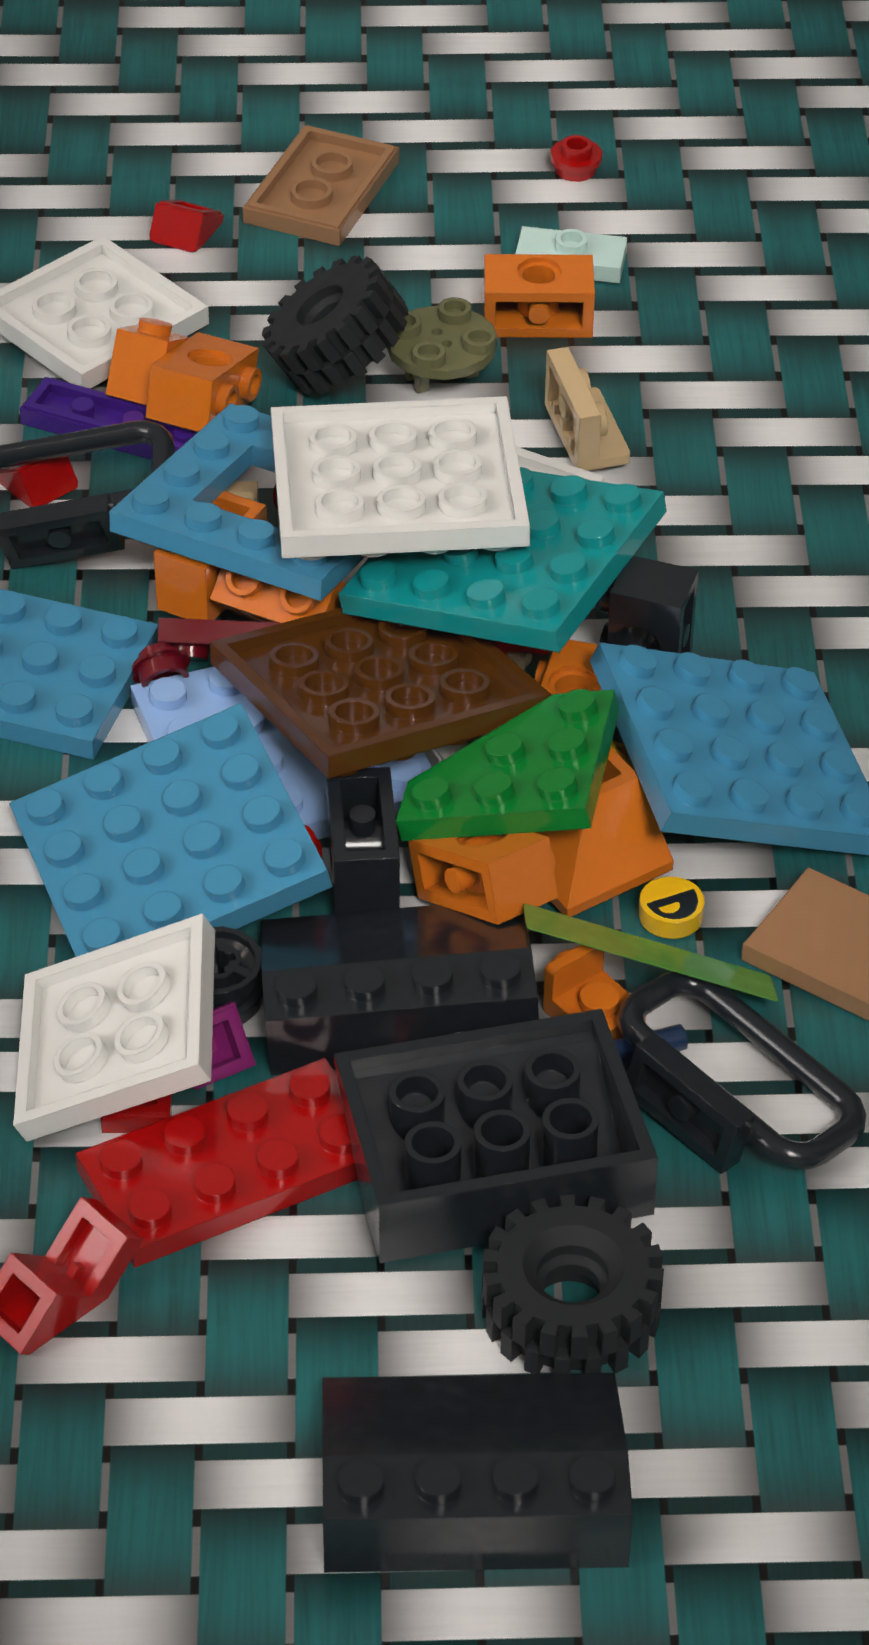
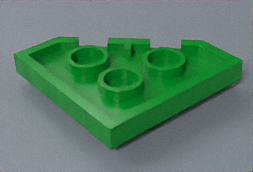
[396,689,618,841]

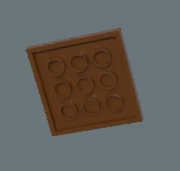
[210,608,551,779]

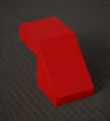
[0,1197,144,1355]

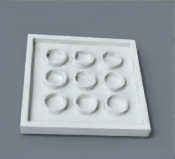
[271,396,530,560]

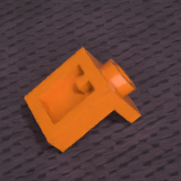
[543,944,646,1040]

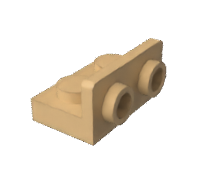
[544,347,630,471]

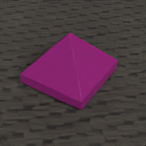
[192,1001,256,1090]

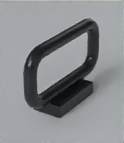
[0,420,175,569]
[617,971,867,1174]

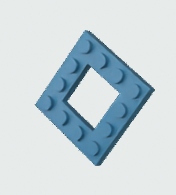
[109,403,365,601]

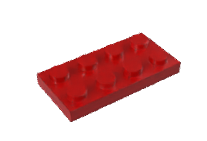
[75,1058,358,1268]

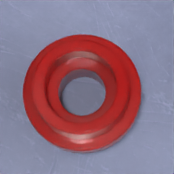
[551,135,602,182]

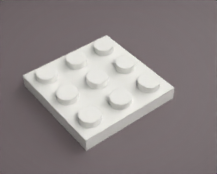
[0,236,209,388]
[13,913,215,1142]

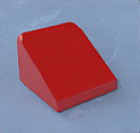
[149,200,224,252]
[0,457,78,507]

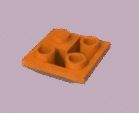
[534,747,674,917]

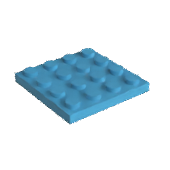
[590,642,869,855]
[9,703,333,957]

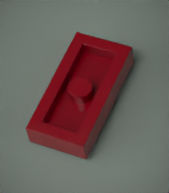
[158,618,280,662]

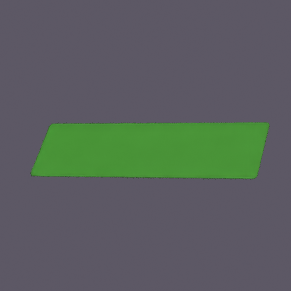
[523,904,779,1001]

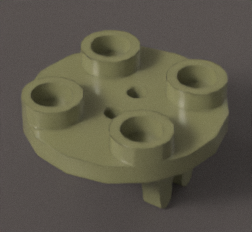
[386,297,497,394]

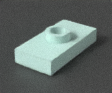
[515,226,627,284]

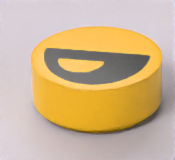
[639,876,705,939]

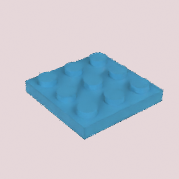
[0,589,158,760]

